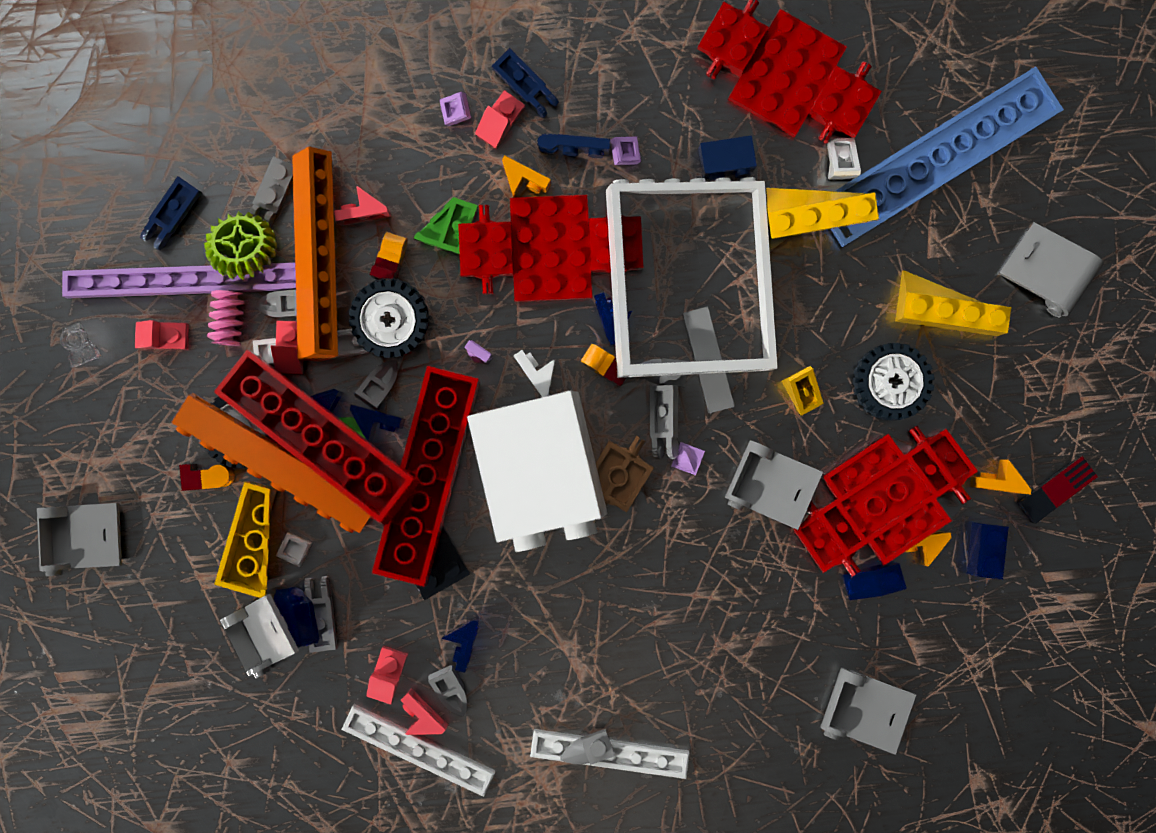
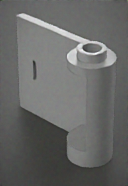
[999,222,1104,317]
[725,440,824,530]
[37,503,122,576]
[220,593,299,679]
[820,667,916,755]

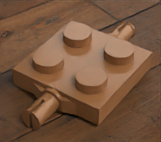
[595,435,654,512]

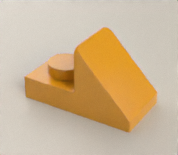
[502,155,551,198]
[970,460,1031,495]
[906,531,951,567]

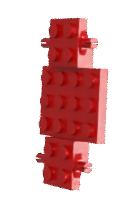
[697,0,882,143]
[458,195,644,302]
[793,425,978,577]

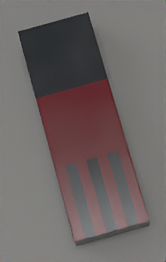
[1017,456,1098,524]

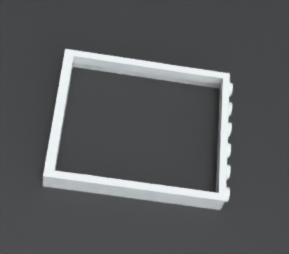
[606,177,777,378]

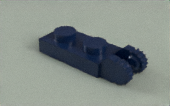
[491,48,559,118]
[537,133,610,158]
[140,176,202,250]

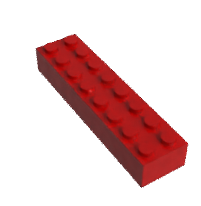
[214,349,420,525]
[372,366,480,586]

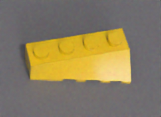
[766,188,879,239]
[895,270,1011,336]
[214,481,277,598]

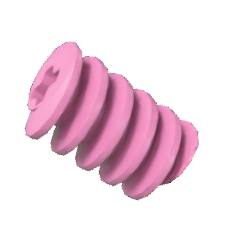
[207,290,245,346]

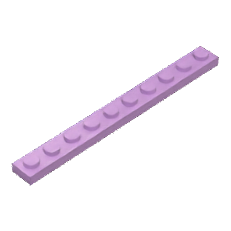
[62,263,296,298]

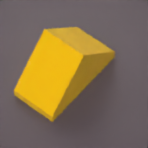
[782,366,824,416]

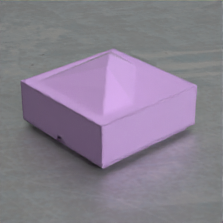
[440,92,471,126]
[610,137,641,165]
[464,340,493,365]
[671,442,705,475]

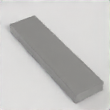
[682,307,735,414]

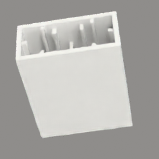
[467,391,608,552]

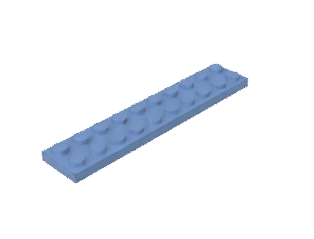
[831,66,1064,248]

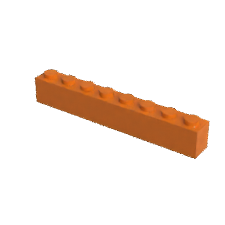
[292,146,338,362]
[171,393,370,533]

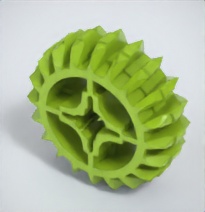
[204,211,277,280]

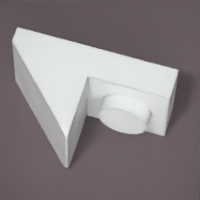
[827,138,861,180]
[514,350,555,398]

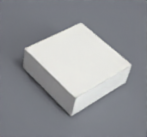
[276,532,312,567]

